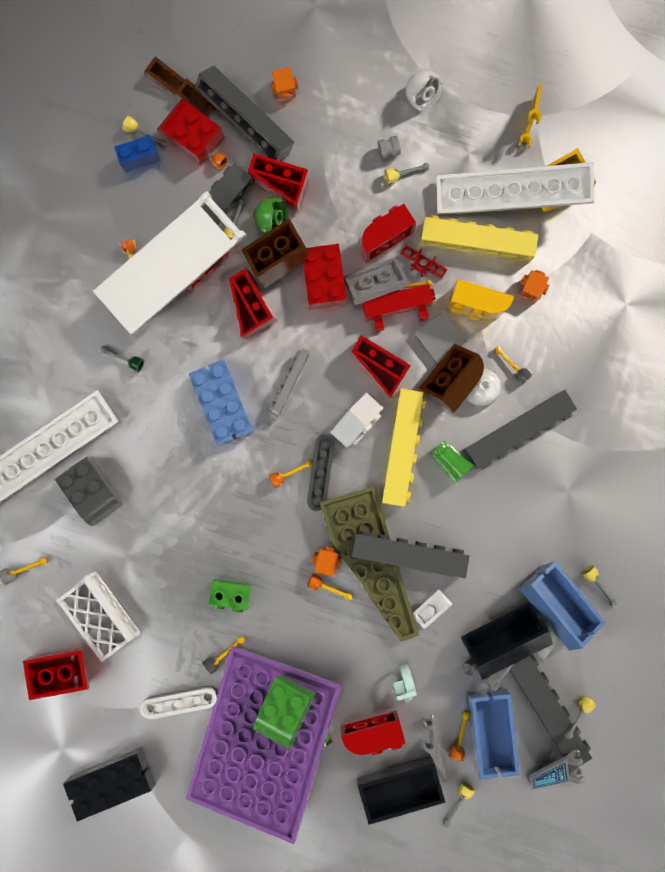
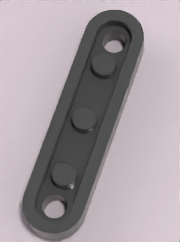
[307,435,334,511]

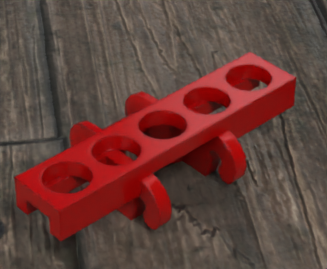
[400,244,448,279]

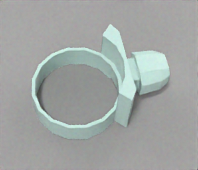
[393,664,417,703]

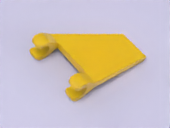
[518,84,542,148]

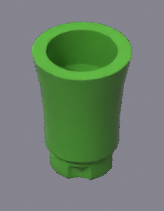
[431,441,474,484]

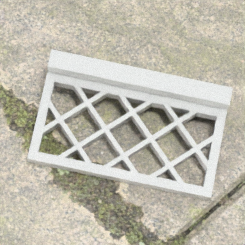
[56,571,141,662]

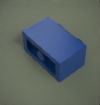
[114,135,161,172]

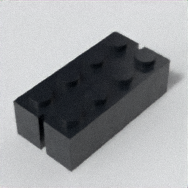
[461,602,553,680]
[63,747,156,822]
[357,756,446,825]

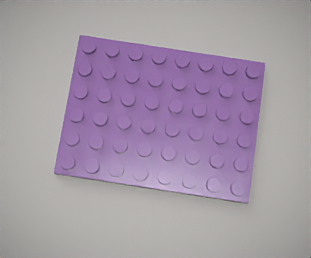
[186,646,342,844]

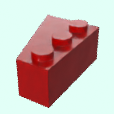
[248,153,309,212]
[229,268,278,340]
[351,335,411,398]

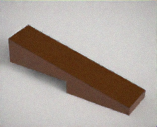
[144,56,214,116]

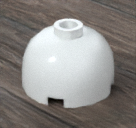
[406,69,444,111]
[466,368,502,407]

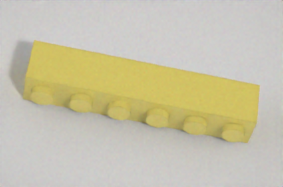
[420,215,538,262]
[381,388,426,507]

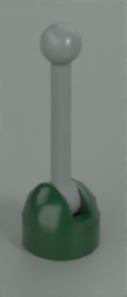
[100,346,145,373]

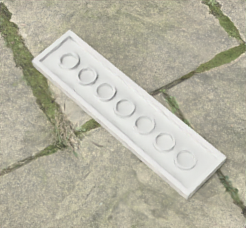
[437,162,594,215]
[0,390,120,503]

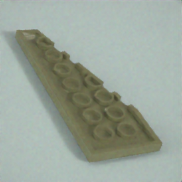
[319,486,419,641]

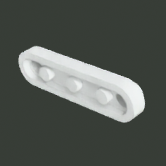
[139,687,217,719]

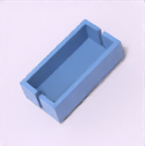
[188,359,255,446]
[519,561,606,651]
[468,689,520,779]

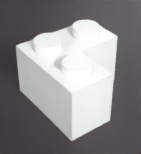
[330,393,383,448]

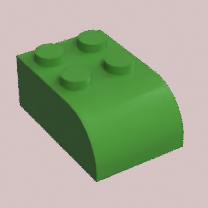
[254,675,316,750]

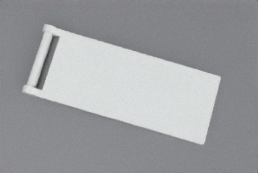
[93,191,247,335]

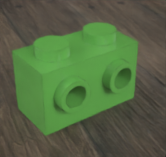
[208,579,252,612]

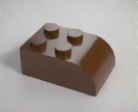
[241,218,308,288]
[419,343,484,413]

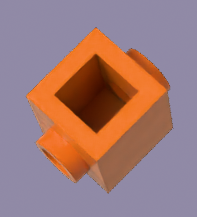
[270,67,298,101]
[519,270,550,302]
[313,546,341,576]

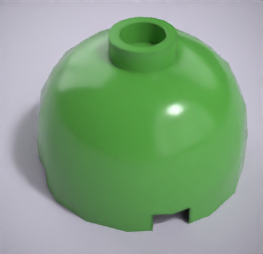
[253,197,288,234]

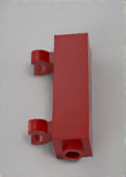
[361,284,436,332]

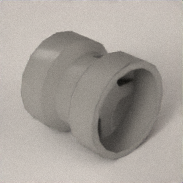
[378,136,401,159]

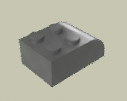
[54,457,125,526]

